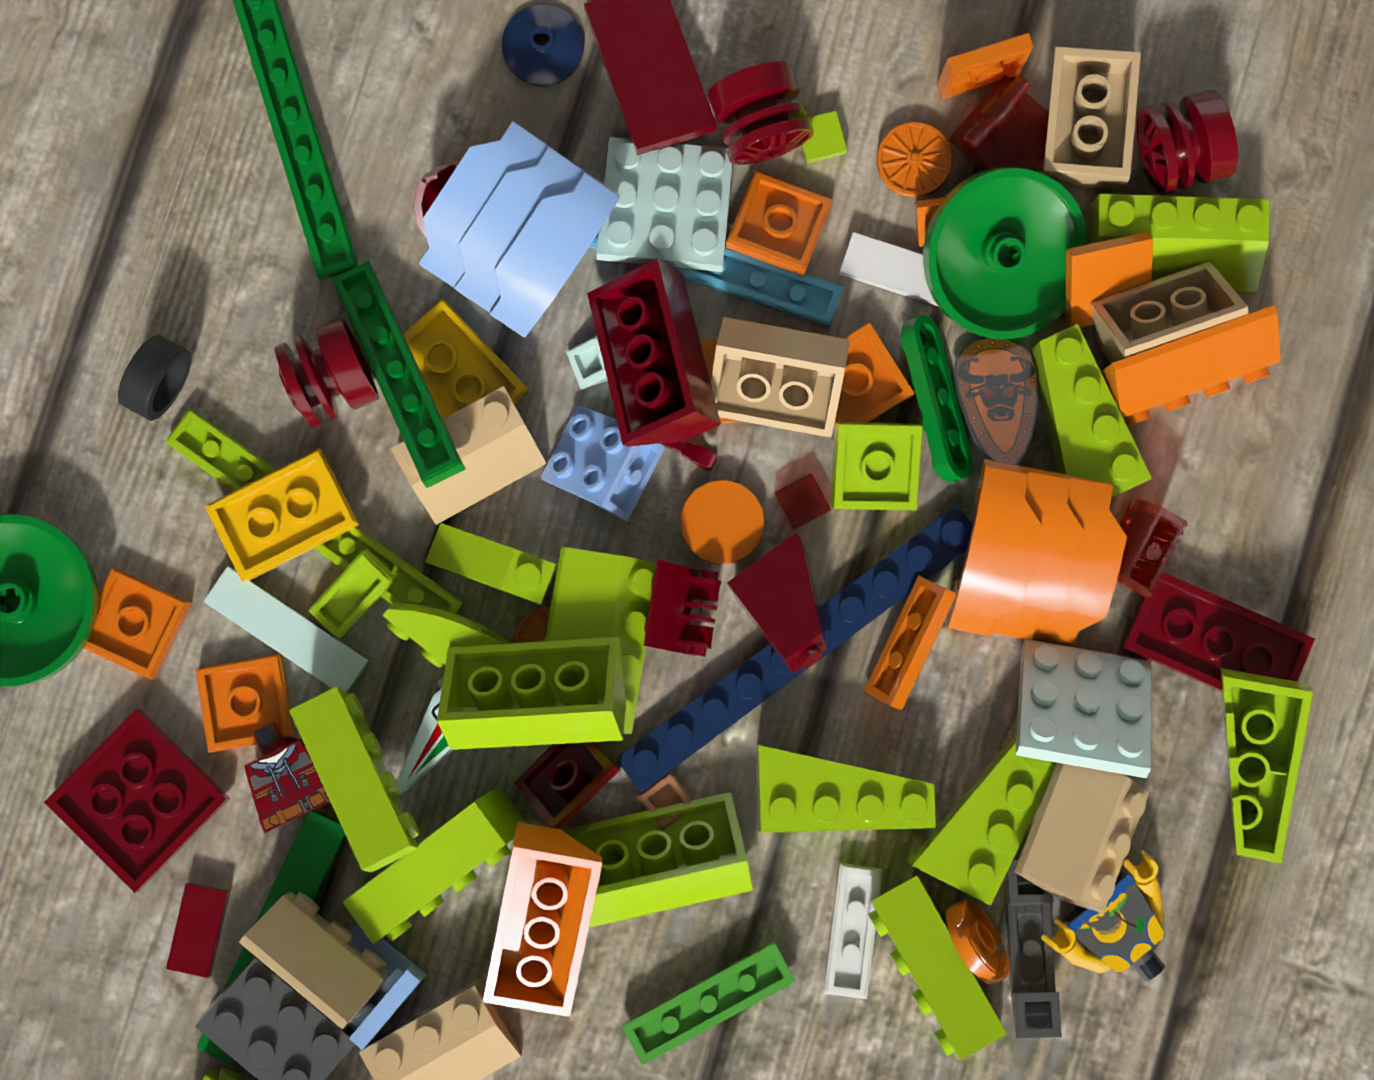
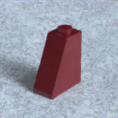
[727,533,827,673]

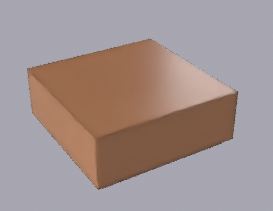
[636,771,693,831]

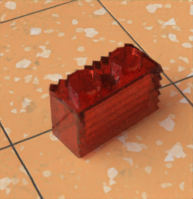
[1116,497,1188,598]

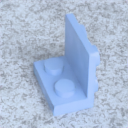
[541,405,665,522]
[348,923,427,1050]

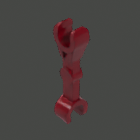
[660,441,717,471]

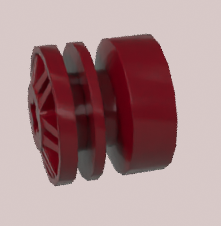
[707,61,814,165]
[1136,90,1238,196]
[274,317,380,428]

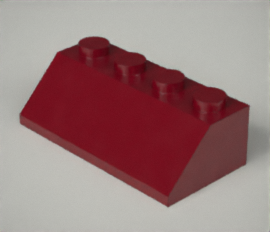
[587,258,721,447]

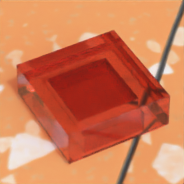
[774,473,831,531]

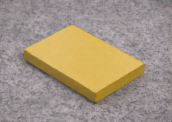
[404,298,529,419]
[205,448,359,583]

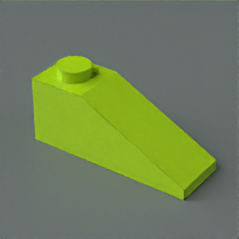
[425,523,558,607]

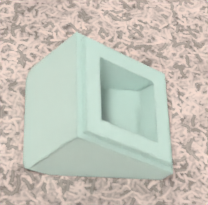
[566,335,607,390]

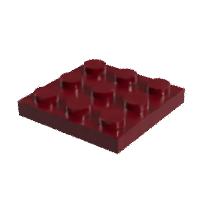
[44,709,231,893]

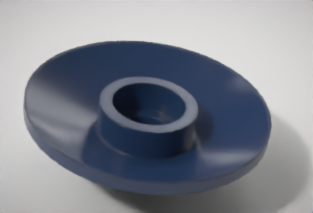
[501,4,584,86]

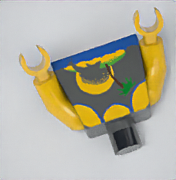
[1041,850,1165,982]

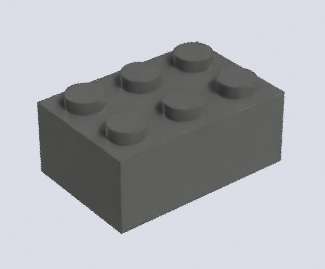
[195,955,355,1080]

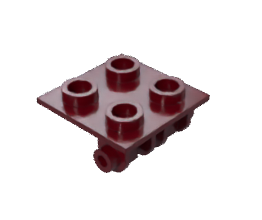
[643,559,722,657]

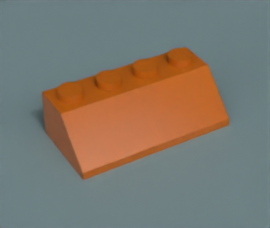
[1101,305,1281,427]
[483,822,603,1017]

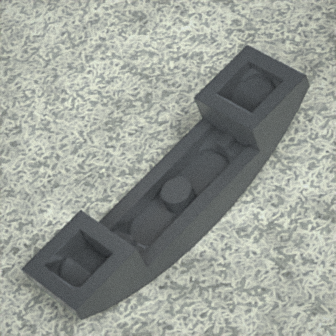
[1005,860,1062,1038]

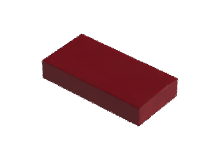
[166,882,231,978]

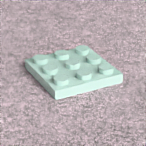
[596,137,733,272]
[1016,639,1151,778]

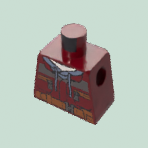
[245,721,330,834]

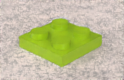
[830,422,923,510]

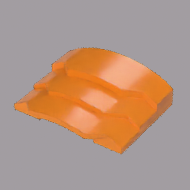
[947,459,1127,646]

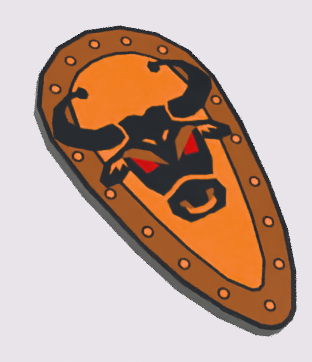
[953,337,1039,465]

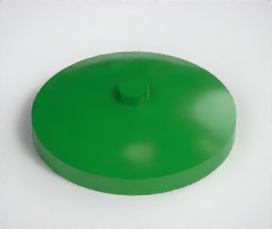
[923,167,1089,339]
[0,514,99,687]

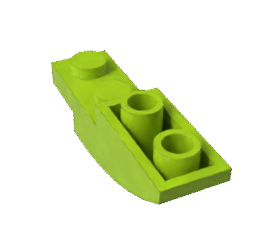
[383,603,512,668]

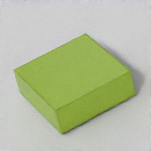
[801,111,847,164]

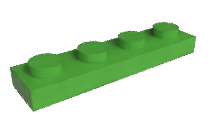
[622,941,796,1065]

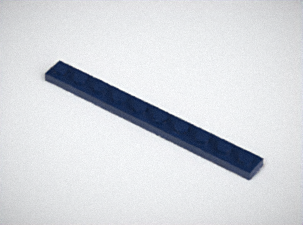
[615,505,973,793]

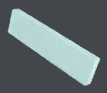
[203,566,370,693]

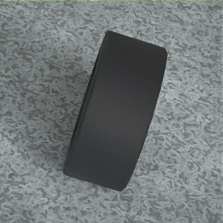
[118,335,191,421]

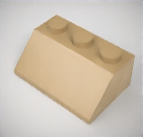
[1043,47,1141,191]
[1091,261,1248,364]
[711,317,850,438]
[390,386,547,525]
[1014,763,1149,914]
[239,892,390,1029]
[359,979,522,1080]

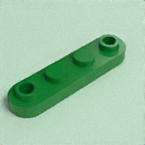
[900,315,973,482]

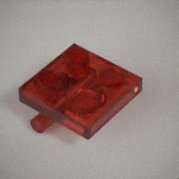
[948,75,1049,171]

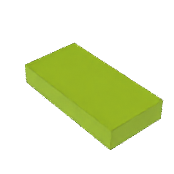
[308,549,397,640]

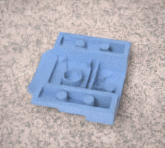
[418,121,620,338]

